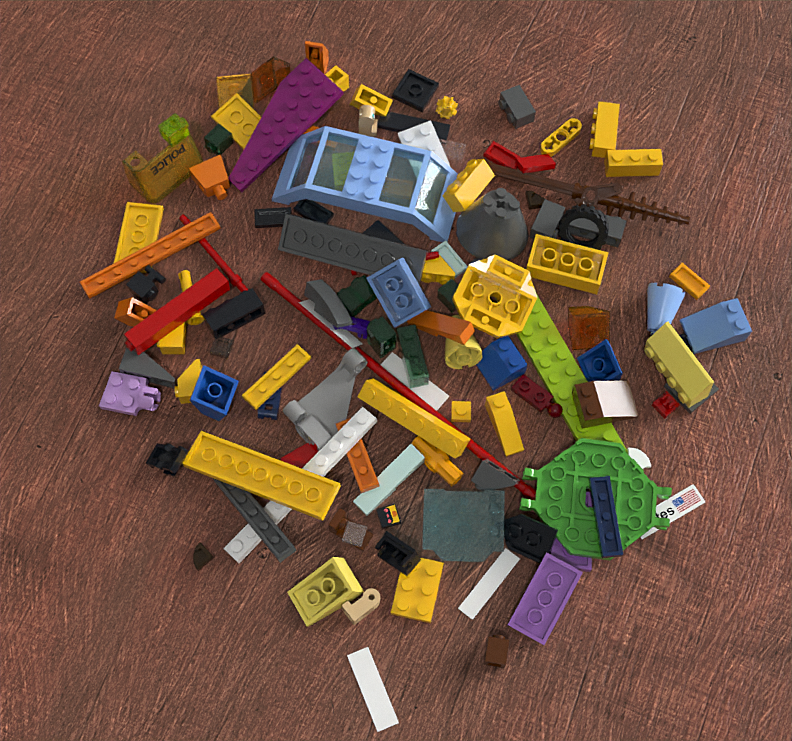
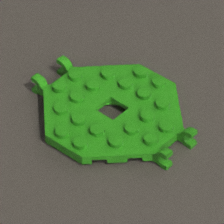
[519,438,672,561]

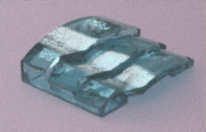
[422,489,505,562]

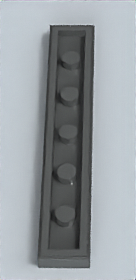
[213,479,296,563]

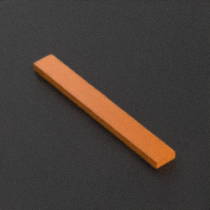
[80,212,221,299]

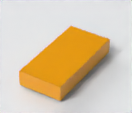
[669,263,710,300]

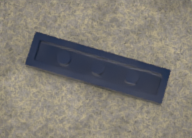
[589,476,623,558]

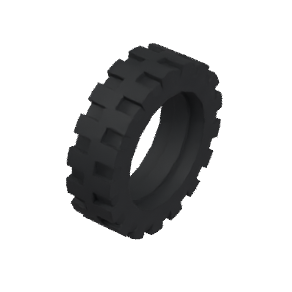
[558,205,609,250]

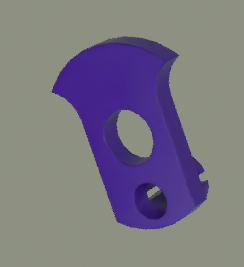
[333,316,371,339]

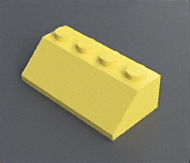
[644,321,714,408]

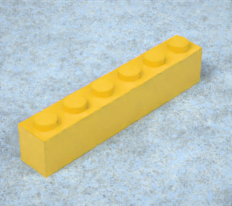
[357,378,470,458]

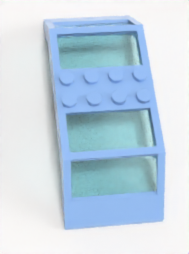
[272,126,458,242]

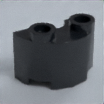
[146,443,189,477]

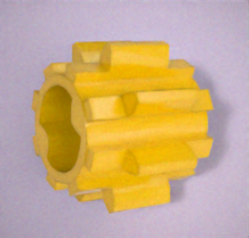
[435,96,458,119]

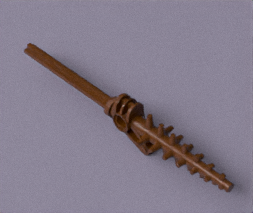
[487,162,690,225]

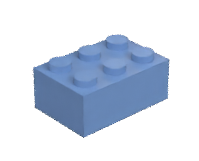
[366,258,431,328]

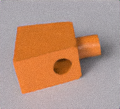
[189,155,230,200]

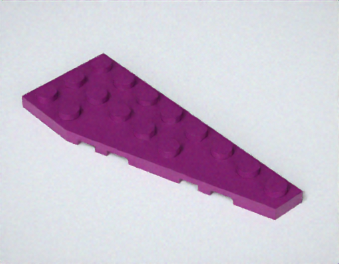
[228,58,344,193]

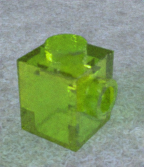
[158,113,190,147]

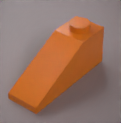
[305,41,329,74]

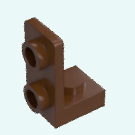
[328,508,373,551]

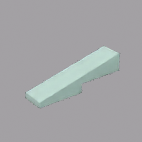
[353,444,425,516]

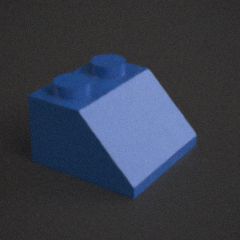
[476,336,527,391]
[189,365,239,421]

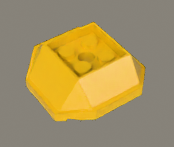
[452,255,537,339]

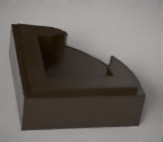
[525,191,545,210]
[193,542,214,571]

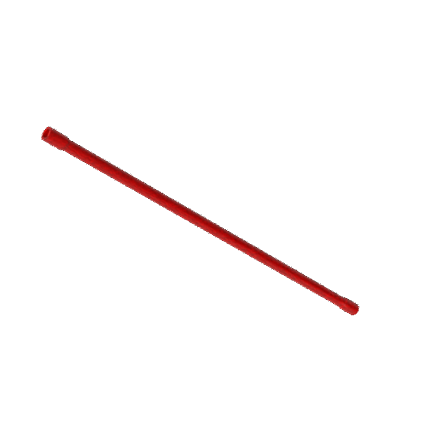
[260,272,536,500]

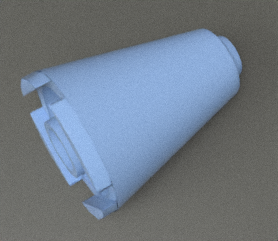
[647,283,685,335]

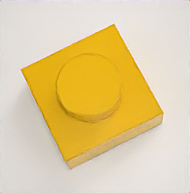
[451,401,471,422]

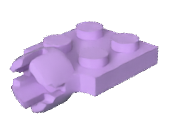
[99,371,161,416]

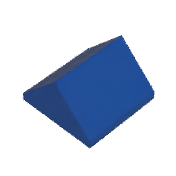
[577,339,623,382]

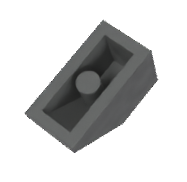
[471,459,520,492]

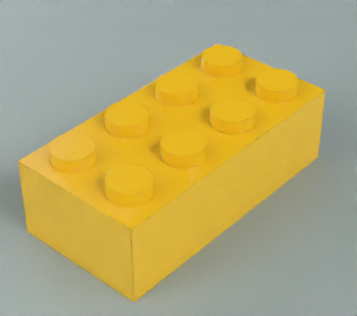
[526,234,608,295]

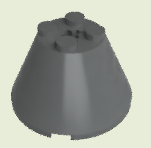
[456,188,529,260]

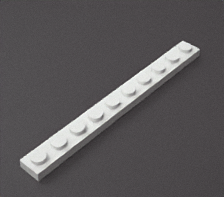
[224,407,378,563]

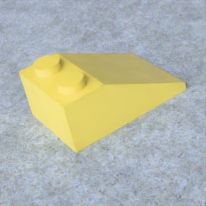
[287,557,364,627]

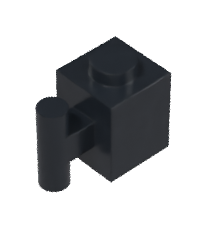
[126,265,166,304]

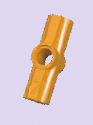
[411,436,464,487]

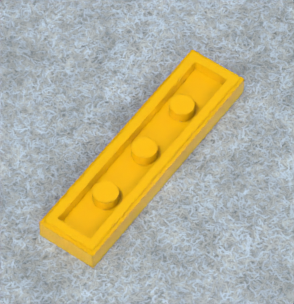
[242,344,311,410]

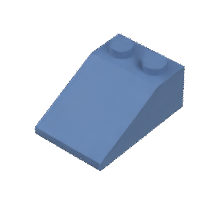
[680,298,752,354]

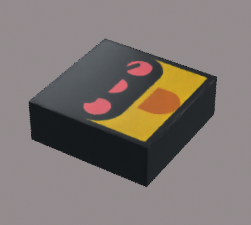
[376,504,401,529]

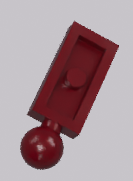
[511,374,563,418]

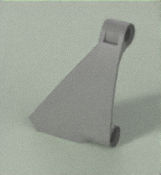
[283,348,368,453]

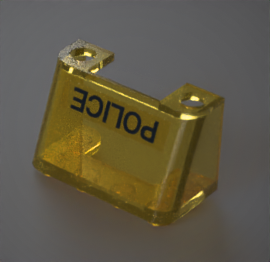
[122,117,204,203]

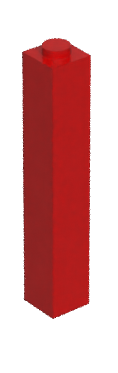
[124,268,230,355]

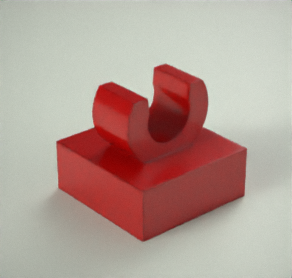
[652,391,680,419]

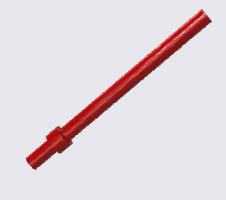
[179,214,248,292]

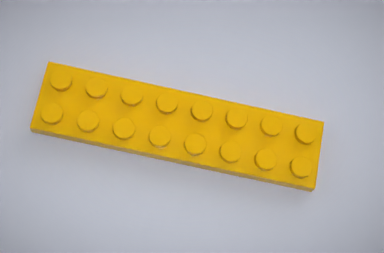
[182,431,341,521]

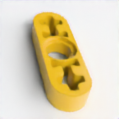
[540,118,582,157]

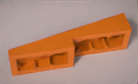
[407,310,475,345]

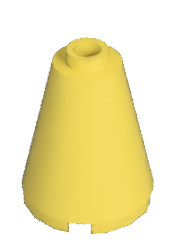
[444,315,482,369]

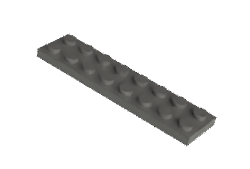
[278,214,428,285]

